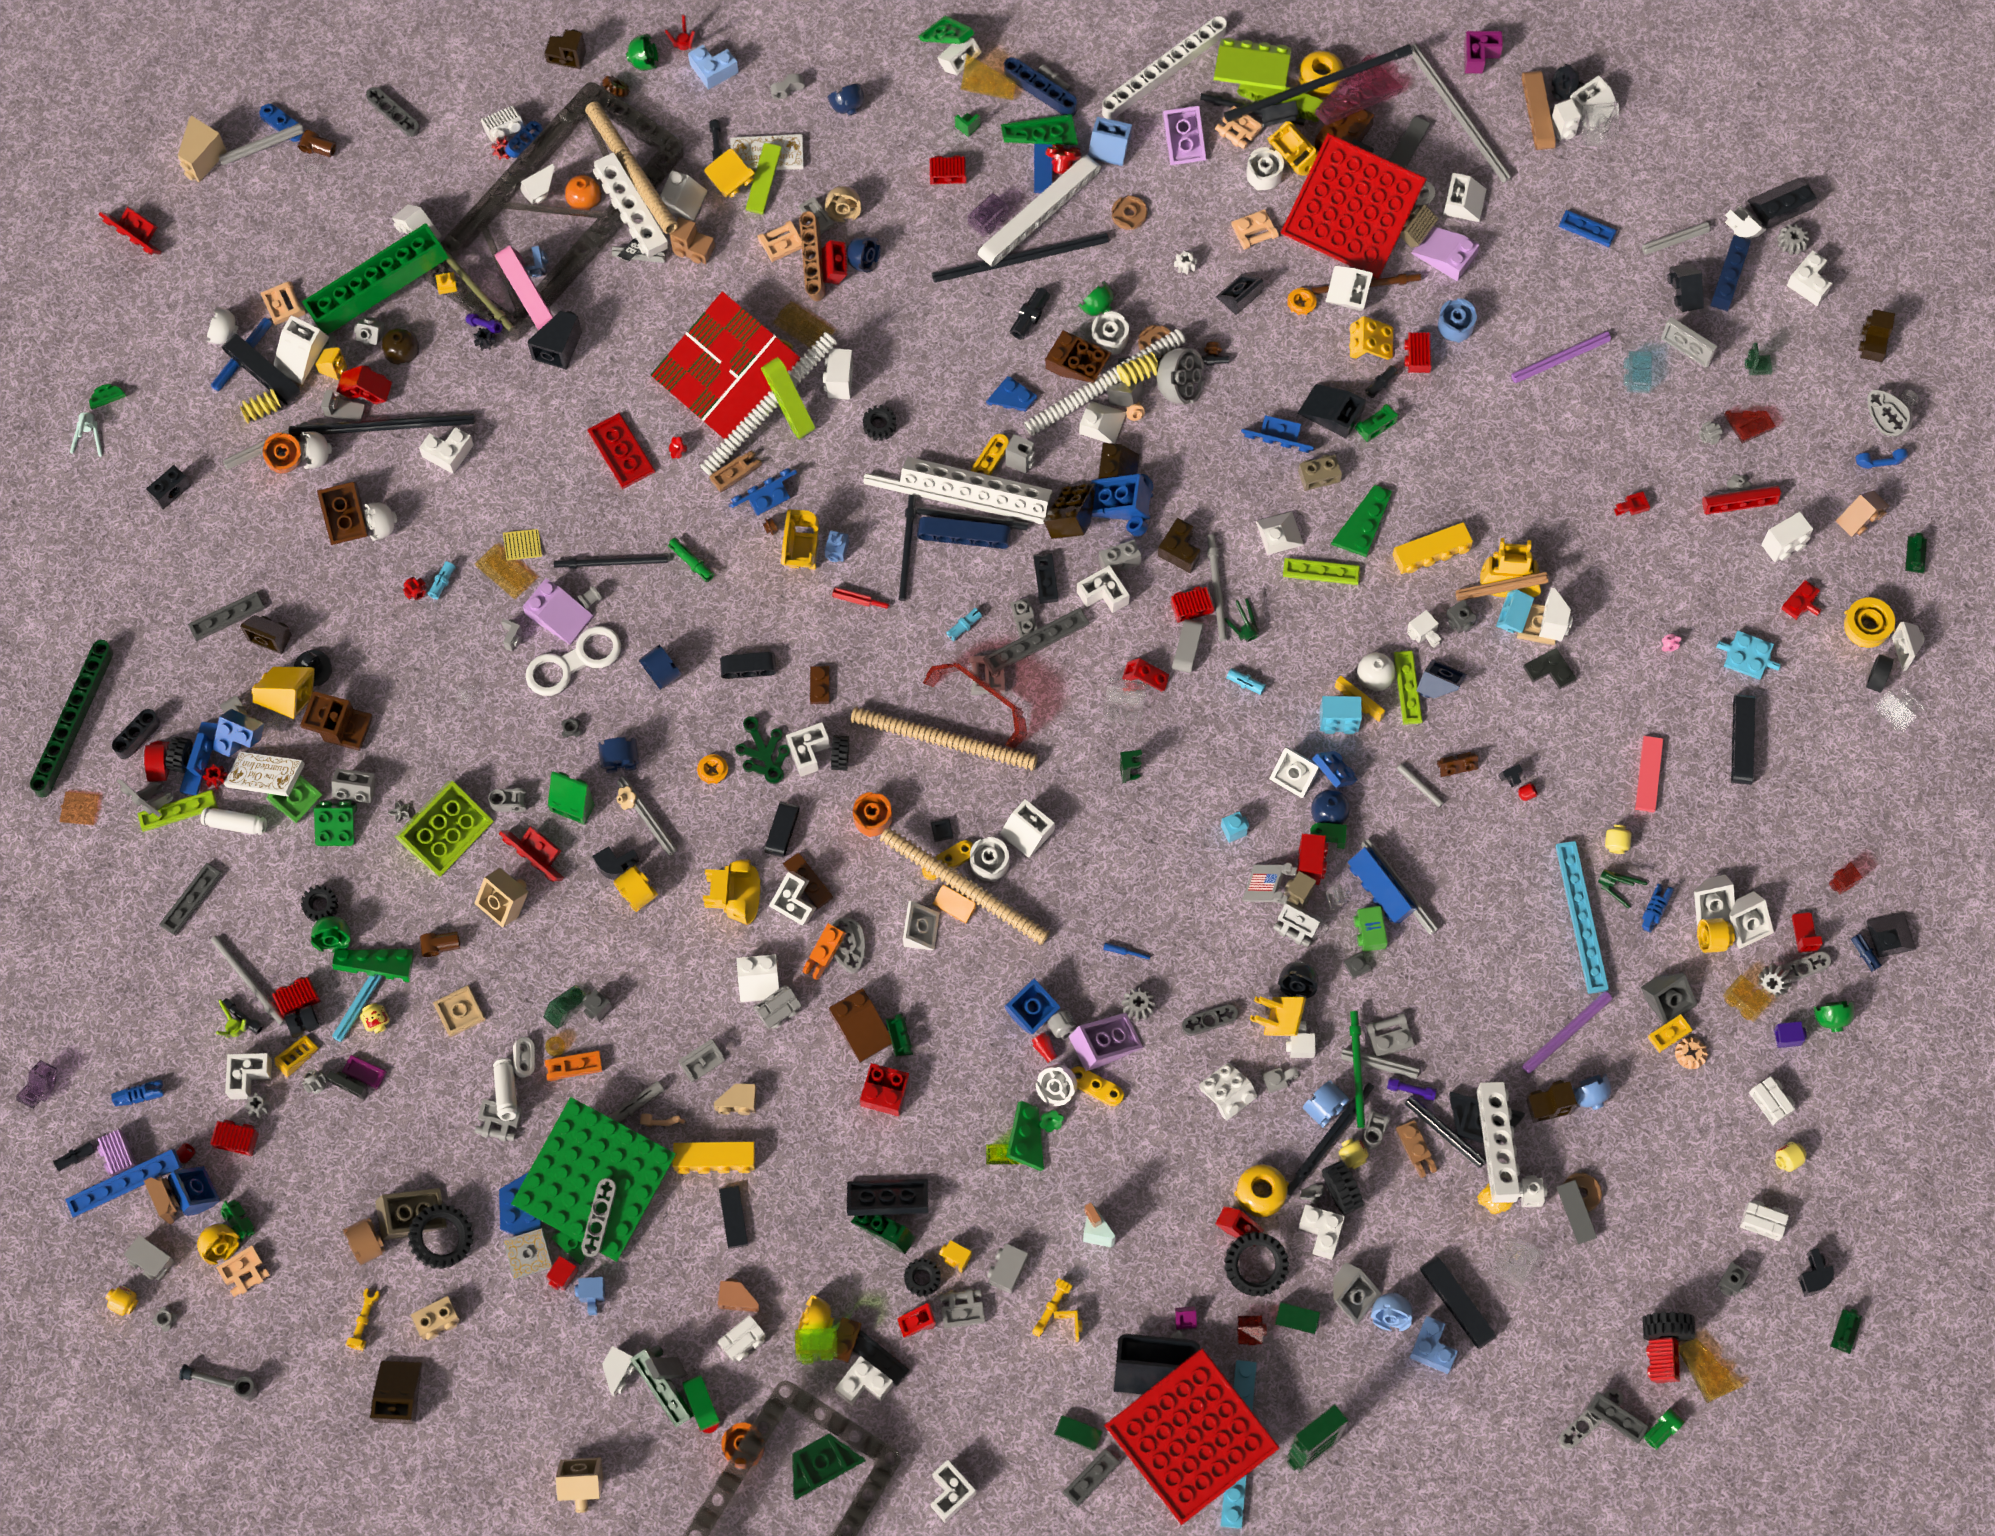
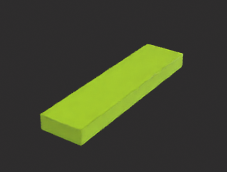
[745,142,782,215]
[1283,558,1360,585]
[1393,650,1422,725]
[137,790,218,832]

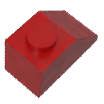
[1215,1206,1264,1247]

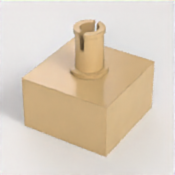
[474,868,529,927]
[556,1458,603,1513]

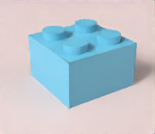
[1319,696,1362,734]

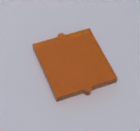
[59,792,99,825]

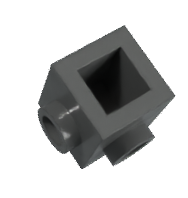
[1446,600,1477,633]
[582,989,612,1022]
[1717,1262,1750,1297]

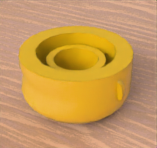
[1298,51,1345,97]
[1844,597,1895,648]
[1234,1164,1289,1217]

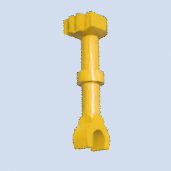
[1032,1278,1073,1338]
[346,1288,380,1351]

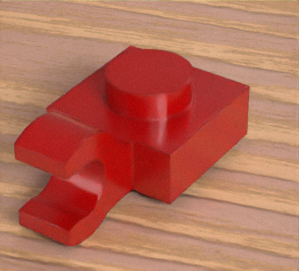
[1614,491,1650,516]

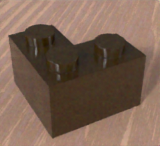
[544,29,586,70]
[1858,309,1895,363]
[1158,518,1201,573]
[1526,1080,1577,1123]

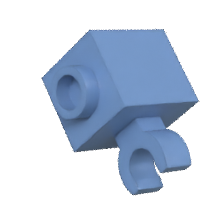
[824,530,849,562]
[575,1277,605,1316]

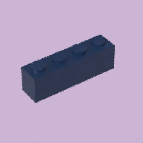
[1710,235,1751,312]

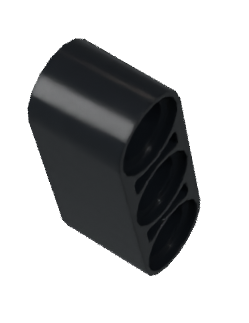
[720,652,776,679]
[112,709,160,759]
[765,801,800,858]

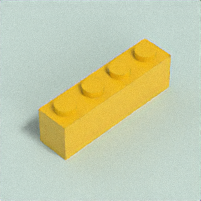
[1393,522,1473,574]
[673,1142,755,1174]

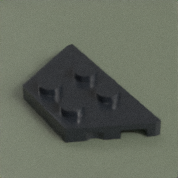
[1449,1091,1525,1144]

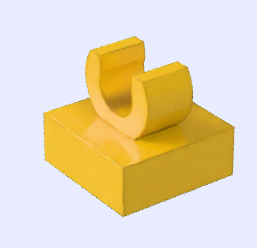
[436,272,457,295]

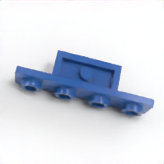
[1241,415,1315,453]
[728,468,798,516]
[179,722,218,795]

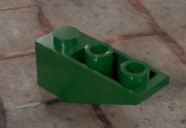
[851,1215,916,1254]

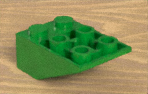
[548,771,595,825]

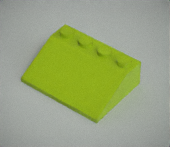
[1213,37,1292,90]
[394,781,494,877]

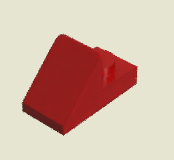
[897,1303,936,1338]

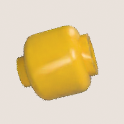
[106,1285,138,1316]

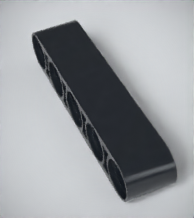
[221,333,301,405]
[1731,694,1755,785]
[1419,1256,1496,1349]

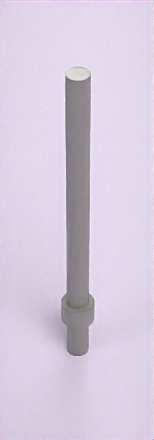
[1207,534,1227,642]
[211,935,286,1026]

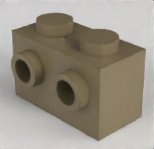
[1298,455,1342,491]
[1284,871,1316,909]

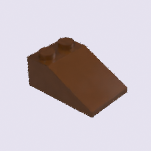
[317,481,368,545]
[829,988,892,1063]

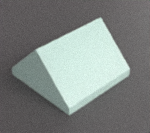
[1083,1203,1115,1247]

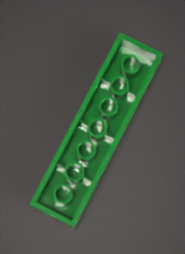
[302,223,449,335]

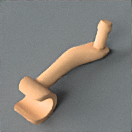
[640,1114,685,1127]

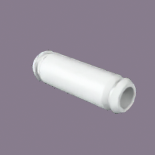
[201,807,267,835]
[493,1058,518,1121]

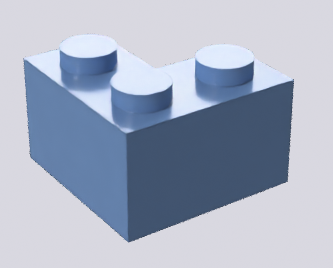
[1409,1316,1458,1374]

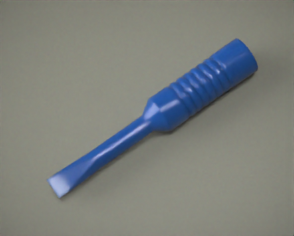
[1103,942,1150,960]

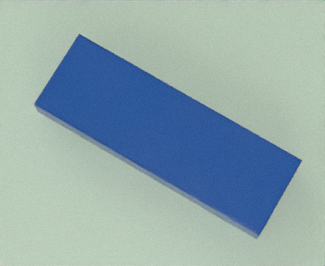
[1034,144,1052,193]
[1559,210,1617,247]

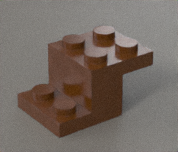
[300,691,373,751]

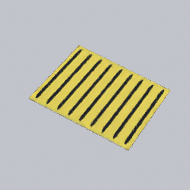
[503,529,542,561]

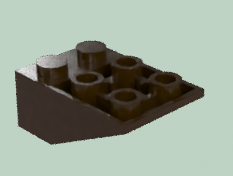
[1043,483,1096,539]
[370,1360,422,1425]

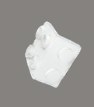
[1199,1063,1258,1121]

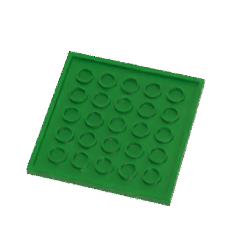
[511,1097,677,1262]

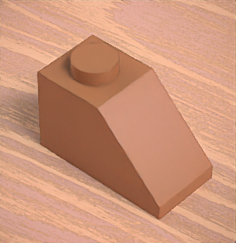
[718,1278,760,1312]

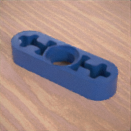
[505,121,543,158]

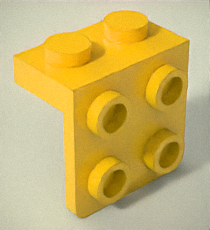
[705,149,755,198]
[1349,316,1393,360]

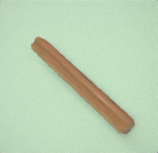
[1455,572,1549,601]

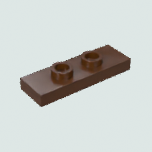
[783,852,833,909]

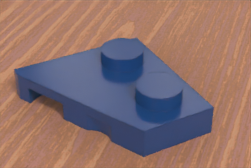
[986,376,1037,412]

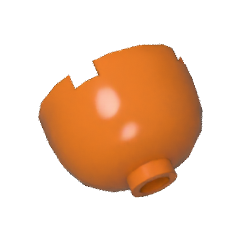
[565,175,601,212]

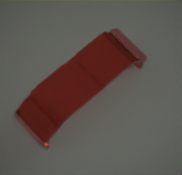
[922,663,1027,749]

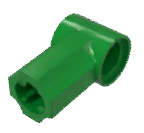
[1643,1408,1685,1450]

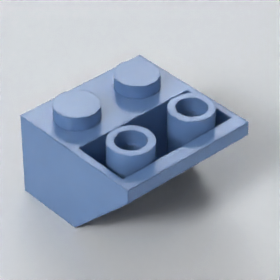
[1088,117,1132,166]

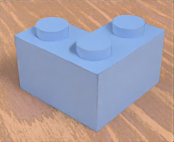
[688,45,739,90]

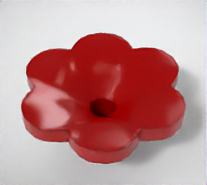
[669,437,687,459]

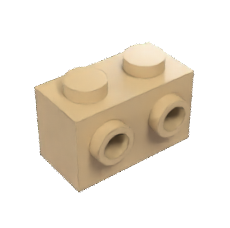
[411,1296,460,1340]

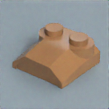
[144,1175,179,1224]

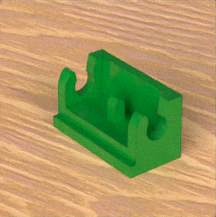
[1355,404,1398,443]

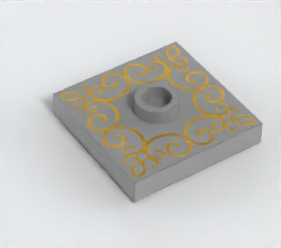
[503,1228,553,1280]

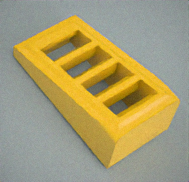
[274,1035,319,1077]

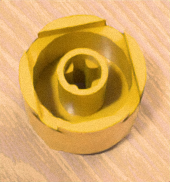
[613,865,658,912]

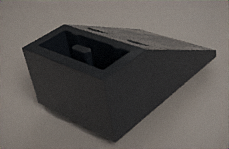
[1298,384,1366,439]

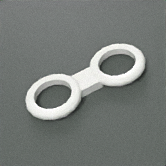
[526,626,621,696]

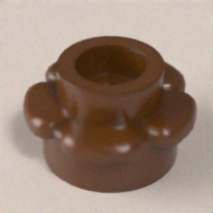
[1204,342,1222,356]
[763,518,778,535]

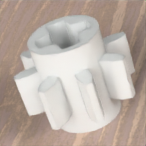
[1174,251,1197,275]

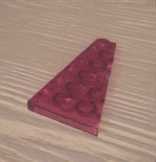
[1315,54,1404,125]

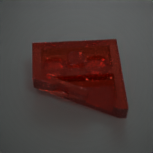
[1724,410,1776,444]

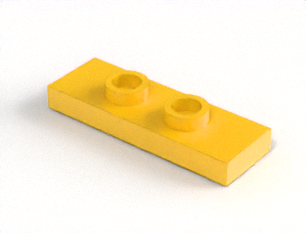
[1335,676,1385,722]

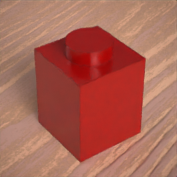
[546,1256,579,1291]

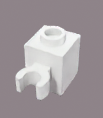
[1407,610,1441,648]
[1286,1021,1315,1058]

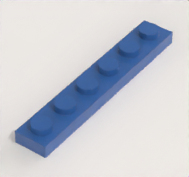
[65,1149,182,1218]

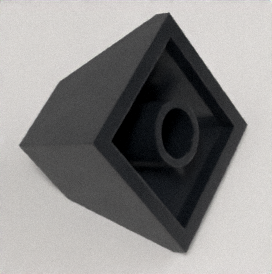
[1866,913,1916,958]

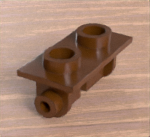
[1437,751,1478,777]

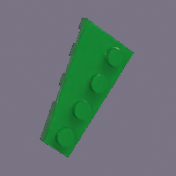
[1001,114,1078,146]

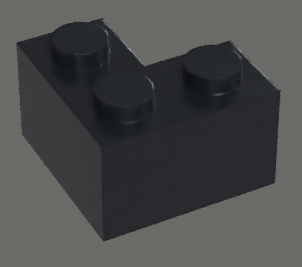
[1667,263,1704,312]

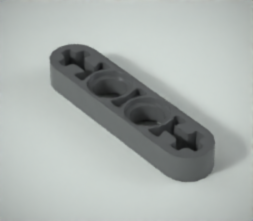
[366,87,420,137]

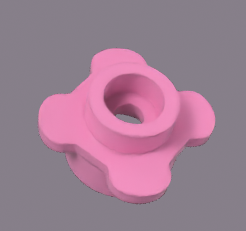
[1662,634,1681,652]

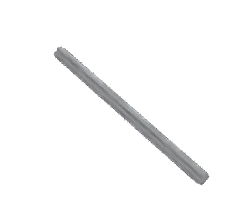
[1410,43,1511,183]

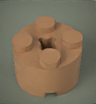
[342,1218,385,1266]

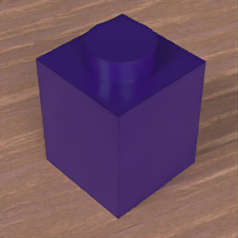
[1774,1021,1807,1048]

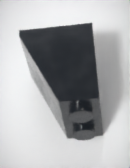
[527,310,582,370]

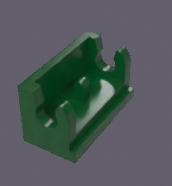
[1119,749,1142,784]
[1275,1302,1320,1334]

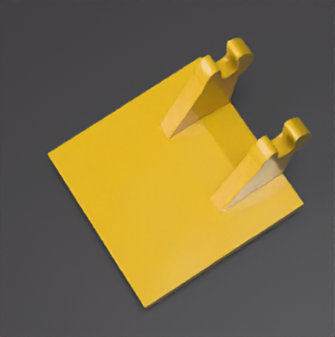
[1250,996,1306,1036]

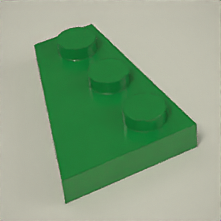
[918,16,974,44]

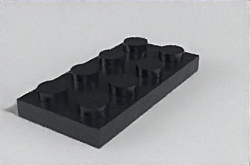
[847,1179,928,1216]

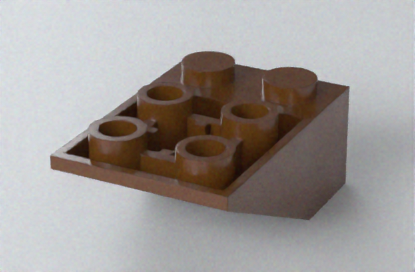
[1045,330,1112,383]

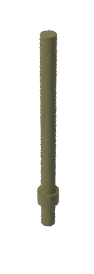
[446,253,515,332]

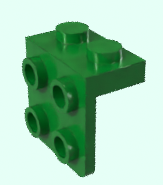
[314,800,357,846]

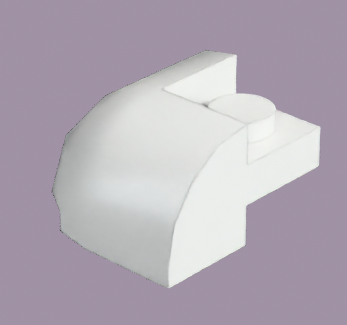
[1725,206,1766,239]

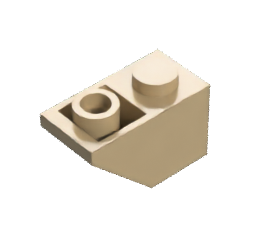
[714,1084,757,1115]

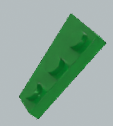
[1006,1101,1044,1171]

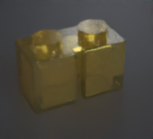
[1722,975,1772,1022]

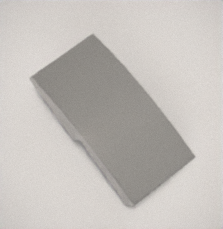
[1010,598,1037,638]

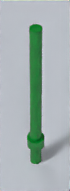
[1349,1011,1365,1128]

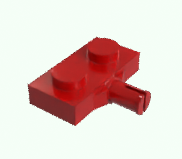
[1781,580,1822,620]

